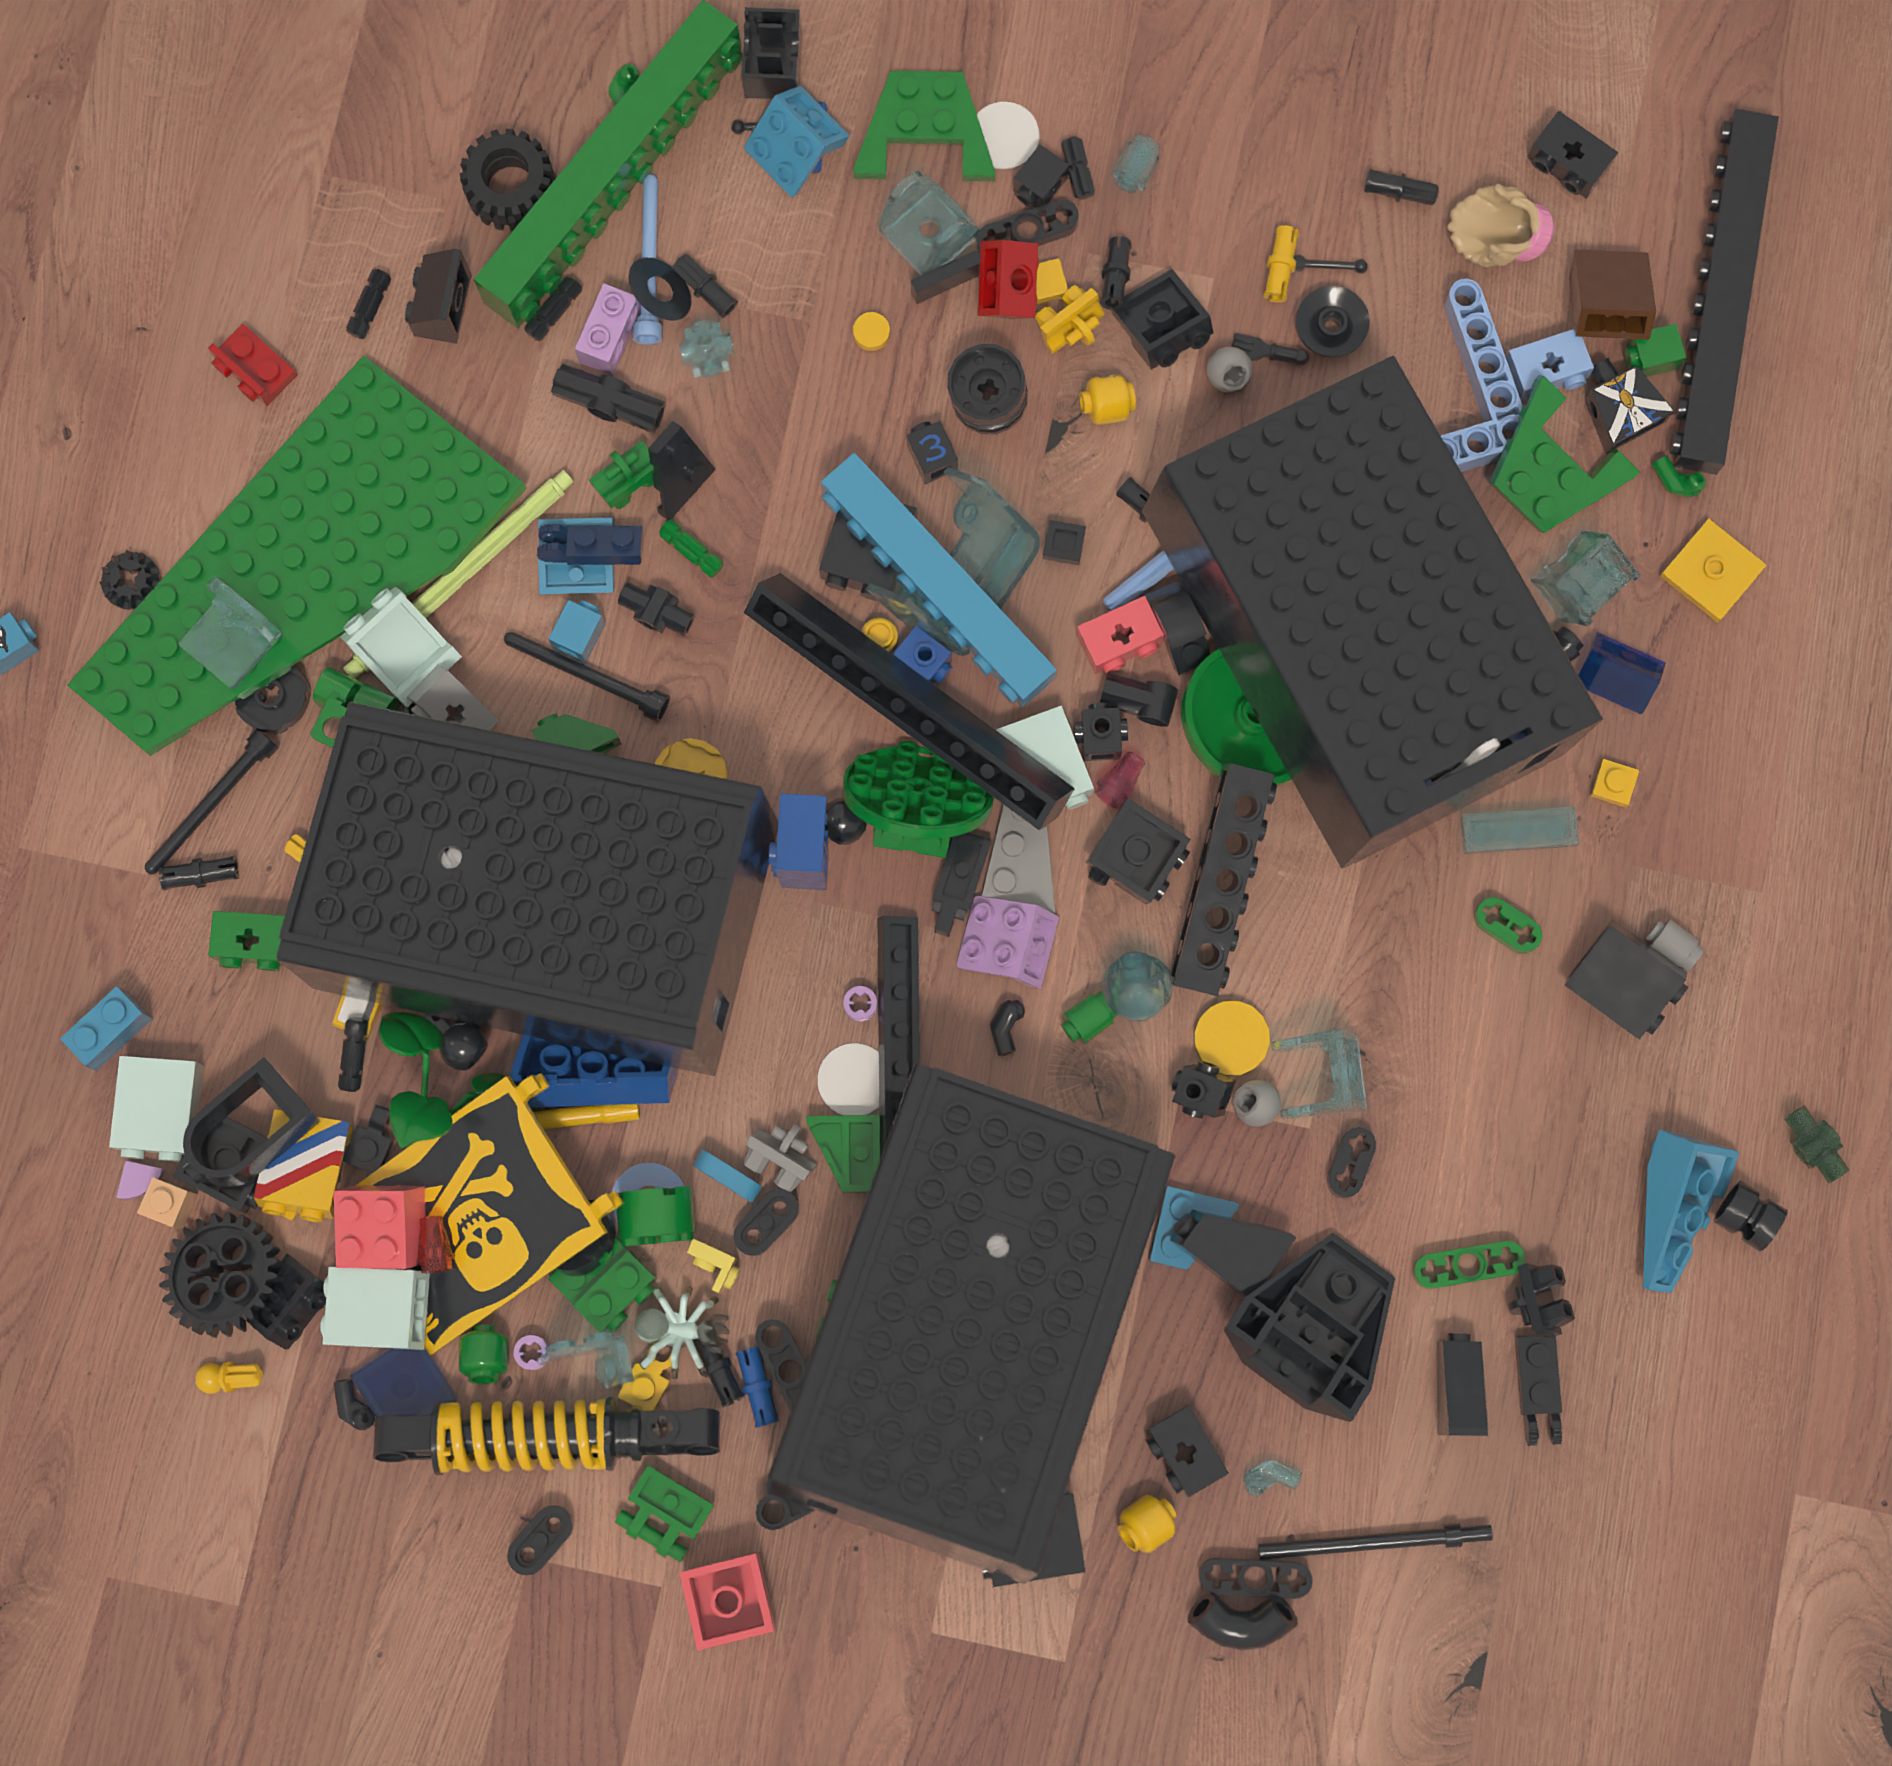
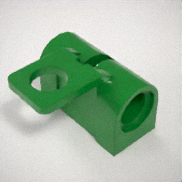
[311,667,401,748]

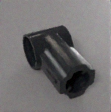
[1099,673,1179,727]

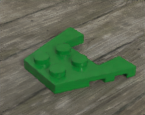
[853,71,995,181]
[1489,375,1640,533]

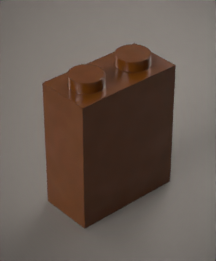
[1569,250,1656,340]

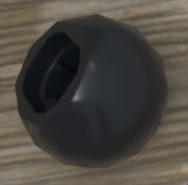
[825,798,867,845]
[439,1023,488,1071]

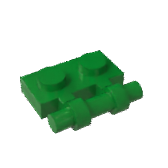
[614,1465,715,1563]

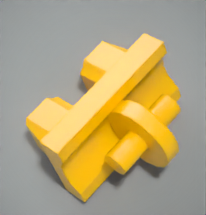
[1035,285,1104,354]

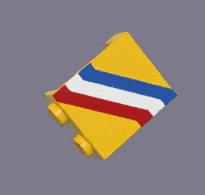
[253,1109,354,1223]

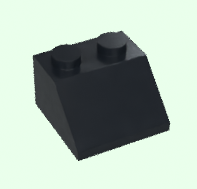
[405,249,472,344]

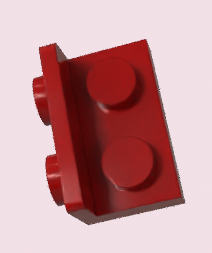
[208,323,298,406]

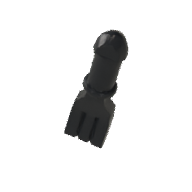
[1231,334,1309,366]

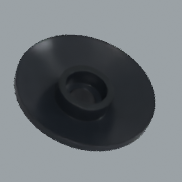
[1296,286,1370,358]

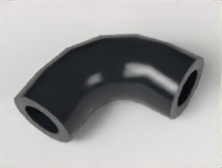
[1187,1592,1298,1650]

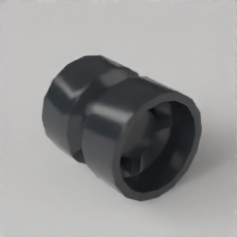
[1714,1181,1788,1252]

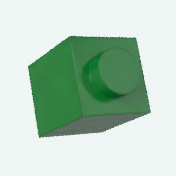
[1624,323,1686,377]

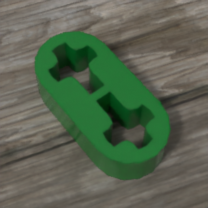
[1474,897,1542,954]

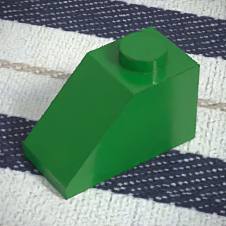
[531,714,622,754]

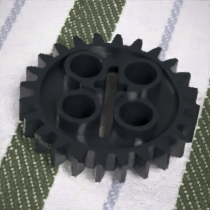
[159,1212,284,1338]

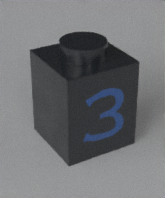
[906,421,958,485]

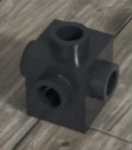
[1074,703,1128,761]
[1172,1060,1236,1119]

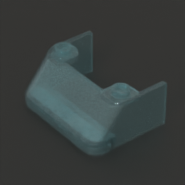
[866,467,1040,656]

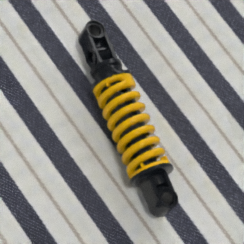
[373,1397,720,1475]

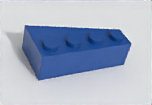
[509,1034,678,1107]

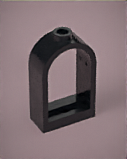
[183,1057,321,1187]

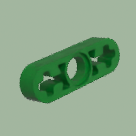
[1412,1241,1525,1289]

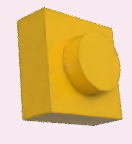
[1590,759,1639,808]

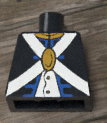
[1585,358,1674,454]

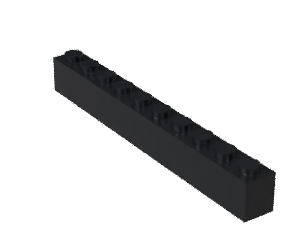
[1669,109,1779,475]
[744,573,1075,830]

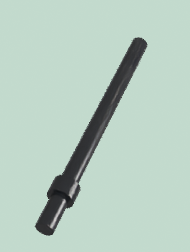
[1258,1523,1493,1560]

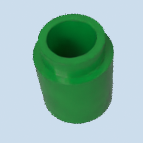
[1061,990,1119,1045]

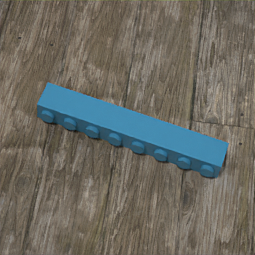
[821,453,1057,707]

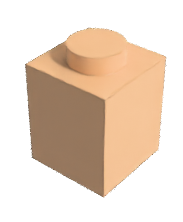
[137,1177,198,1230]

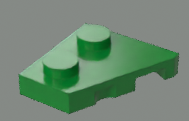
[806,1115,880,1193]

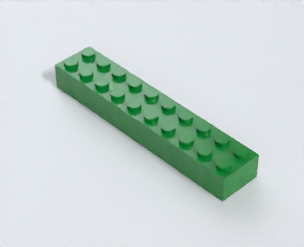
[473,0,742,329]

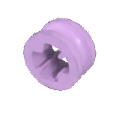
[843,986,878,1022]
[514,1335,550,1370]

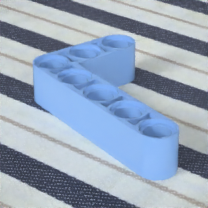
[1441,279,1523,472]

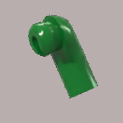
[608,64,639,107]

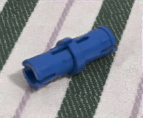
[735,1346,779,1428]

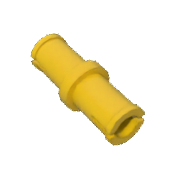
[1263,225,1299,303]

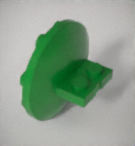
[842,741,994,858]

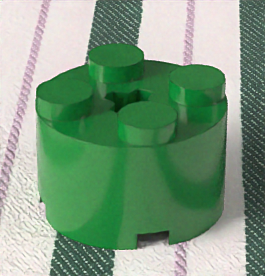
[616,1186,696,1247]

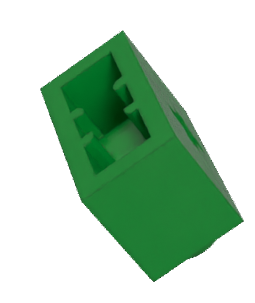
[208,911,285,971]

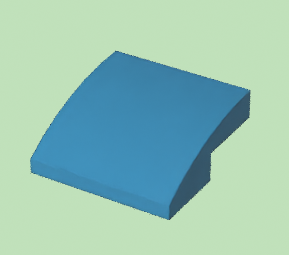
[538,517,615,594]

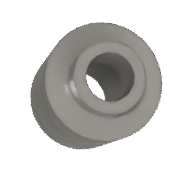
[1645,919,1705,973]

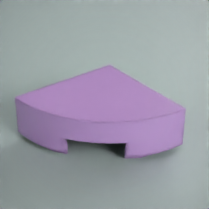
[116,1161,165,1200]

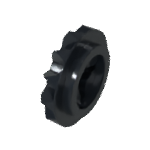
[99,550,160,610]

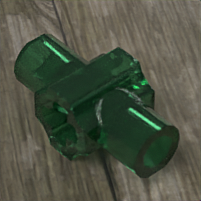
[1784,1106,1850,1183]

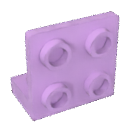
[957,896,1060,989]

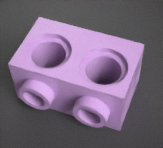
[575,283,641,376]

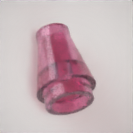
[1095,751,1145,809]

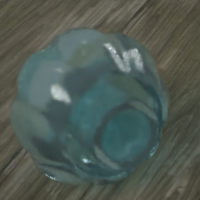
[1102,951,1173,1021]

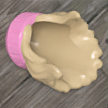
[1447,184,1554,268]

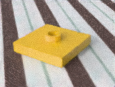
[1660,519,1767,623]

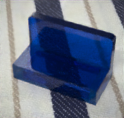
[1578,632,1666,714]

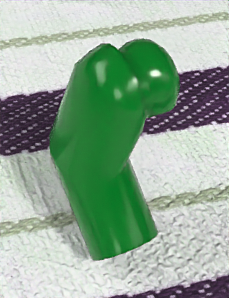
[1652,456,1706,498]

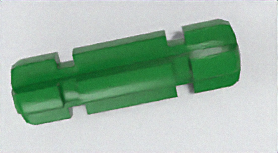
[659,519,723,578]

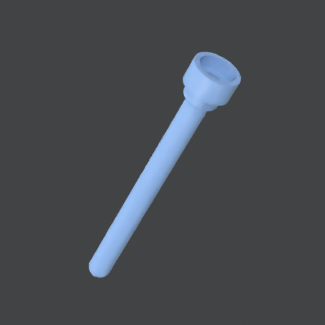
[633,174,662,345]

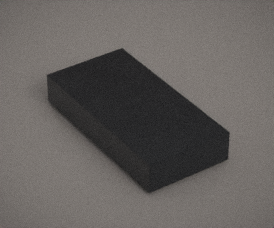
[911,251,980,304]

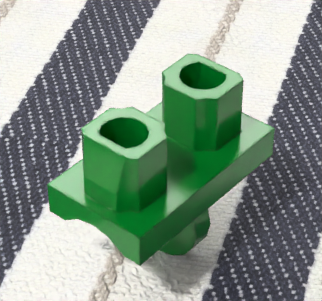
[589,441,654,509]

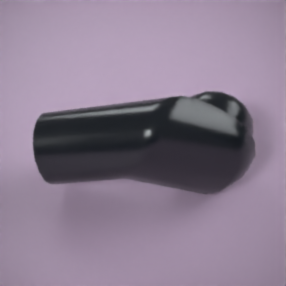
[990,1000,1025,1056]
[333,1379,375,1430]

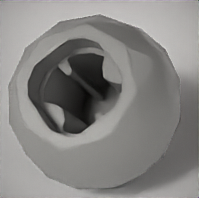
[1206,346,1253,393]
[1233,1079,1281,1127]

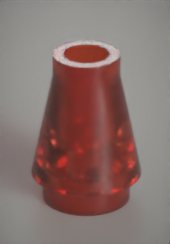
[416,1216,455,1274]

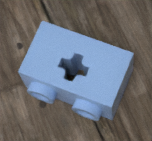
[1506,329,1594,401]

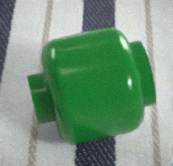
[459,1324,509,1384]

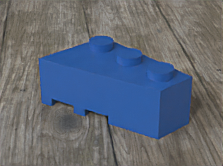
[769,793,829,890]

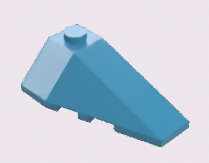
[1643,1129,1740,1293]

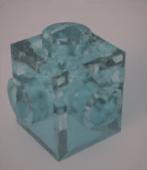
[679,320,734,378]

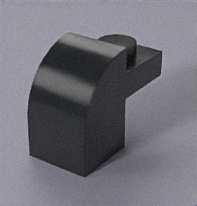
[1144,581,1210,675]

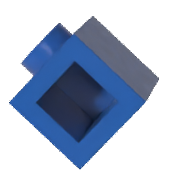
[893,626,953,685]

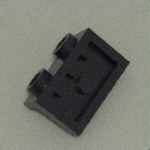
[246,1254,326,1350]

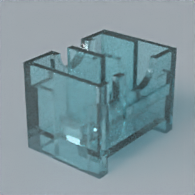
[1530,531,1640,626]

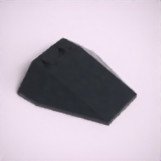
[1223,1233,1395,1422]

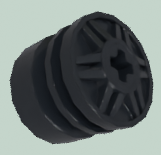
[947,344,1028,435]

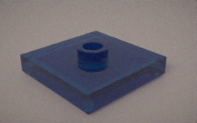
[350,1346,458,1417]

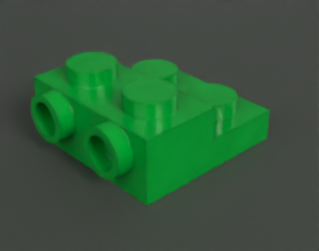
[548,1238,657,1334]

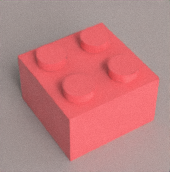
[334,1185,427,1269]
[679,1552,777,1651]

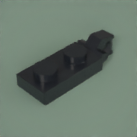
[931,833,992,937]

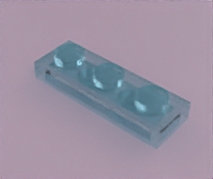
[1460,807,1579,854]

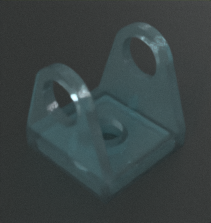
[878,171,980,275]
[1271,1029,1367,1119]

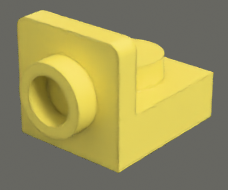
[687,1239,740,1294]

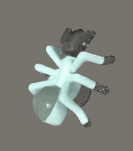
[634,1286,730,1379]

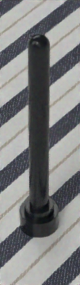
[504,632,670,723]
[144,729,279,875]

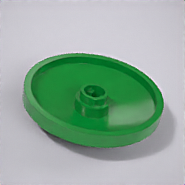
[1181,649,1292,787]

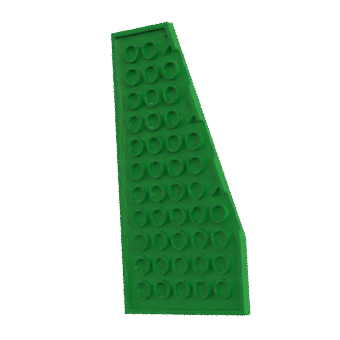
[67,355,527,756]

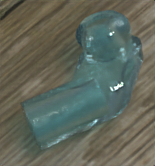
[1244,1460,1302,1496]

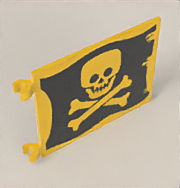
[357,1073,623,1355]

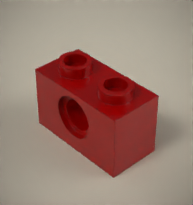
[978,240,1039,319]

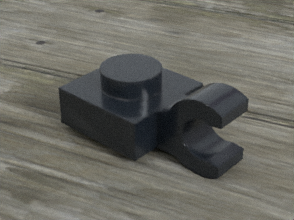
[342,1105,394,1173]

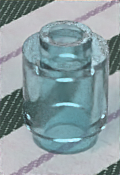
[1112,135,1160,193]

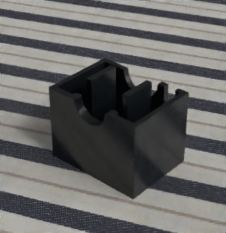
[741,7,802,99]

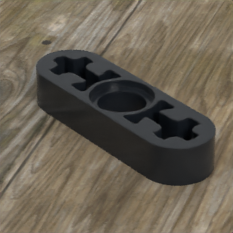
[977,200,1078,254]
[1198,1558,1313,1599]

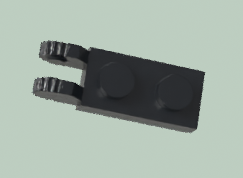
[1515,1335,1562,1446]

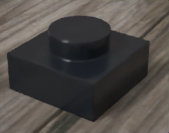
[1043,520,1086,565]

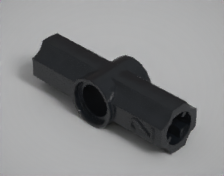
[551,364,666,433]

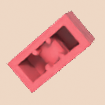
[1076,596,1164,674]

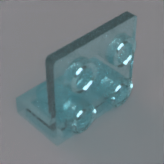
[179,576,283,689]
[537,1330,634,1390]

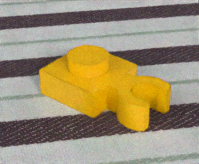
[617,1342,671,1411]

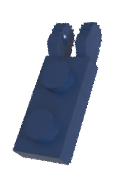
[537,524,643,565]

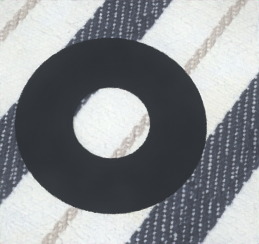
[629,258,692,321]

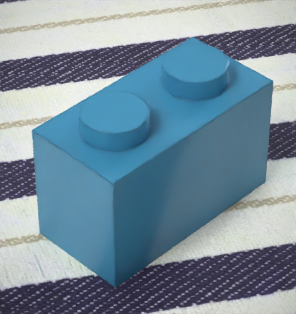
[60,986,153,1071]

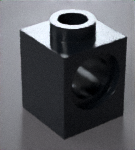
[1013,144,1069,208]

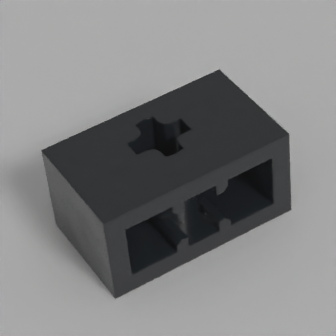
[1527,111,1618,199]
[1145,1405,1229,1497]

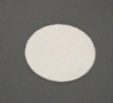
[977,102,1039,169]
[817,1043,879,1115]

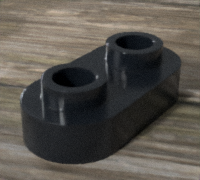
[734,1189,799,1256]
[507,1505,574,1575]

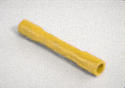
[533,1104,640,1130]

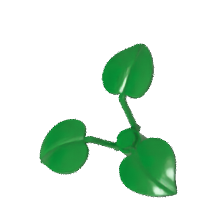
[378,1012,535,1148]

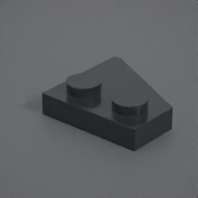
[648,421,716,520]

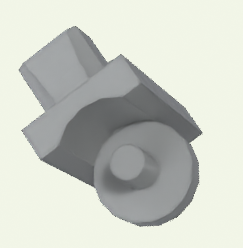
[744,1124,817,1193]

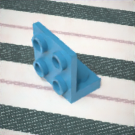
[744,86,850,197]

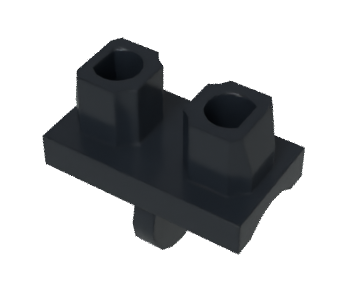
[1508,1263,1575,1338]

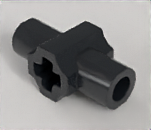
[618,582,695,636]

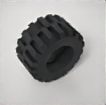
[460,128,556,231]

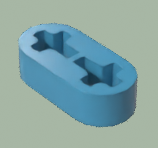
[692,1149,763,1203]

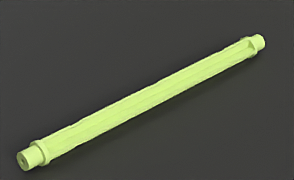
[343,470,574,679]

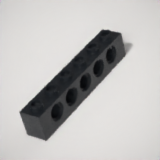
[1168,762,1277,996]

